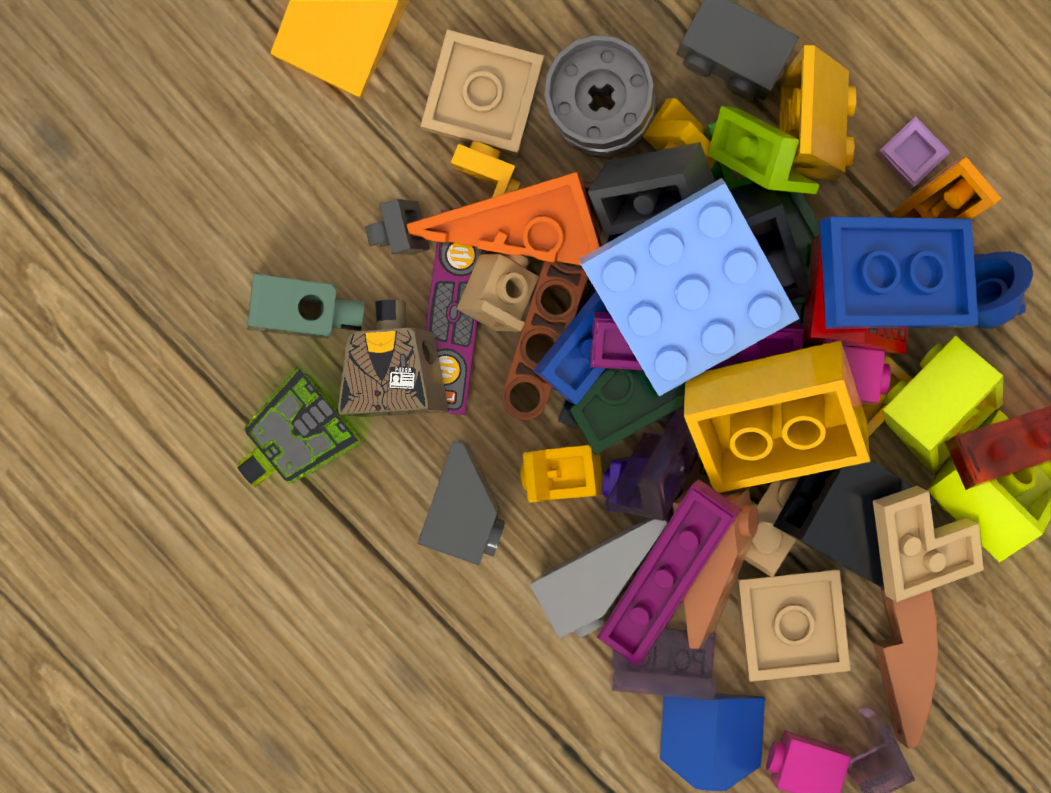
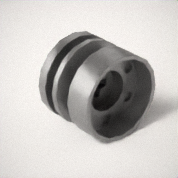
[544,35,656,158]

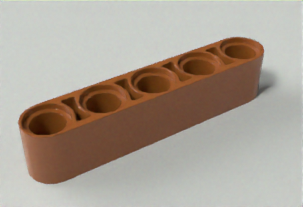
[502,179,603,420]

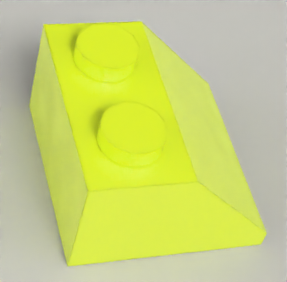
[883,336,1003,475]
[927,409,1051,563]

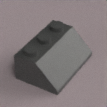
[417,440,505,565]

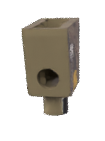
[338,300,448,417]

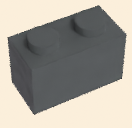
[677,0,800,101]
[588,142,715,236]

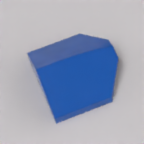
[660,690,765,791]

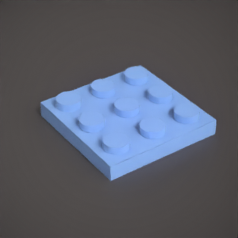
[580,178,800,396]

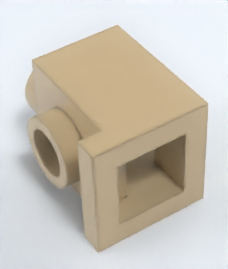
[456,253,539,332]

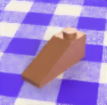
[673,486,758,649]

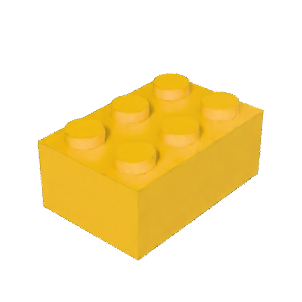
[684,340,870,493]

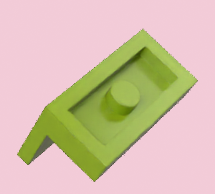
[707,106,820,194]

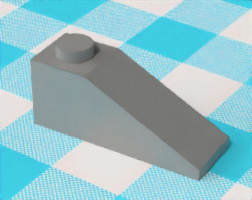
[529,506,674,639]

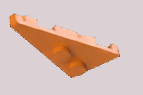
[406,171,602,265]

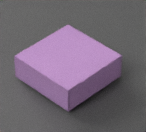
[876,116,950,189]

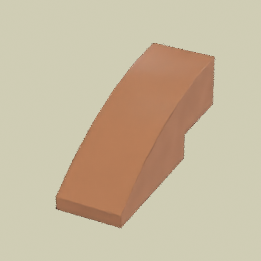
[873,588,938,749]

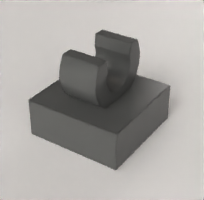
[365,199,430,255]

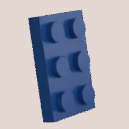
[820,217,979,329]

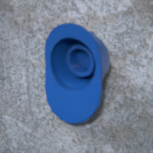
[973,251,1033,329]

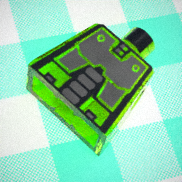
[236,367,365,487]

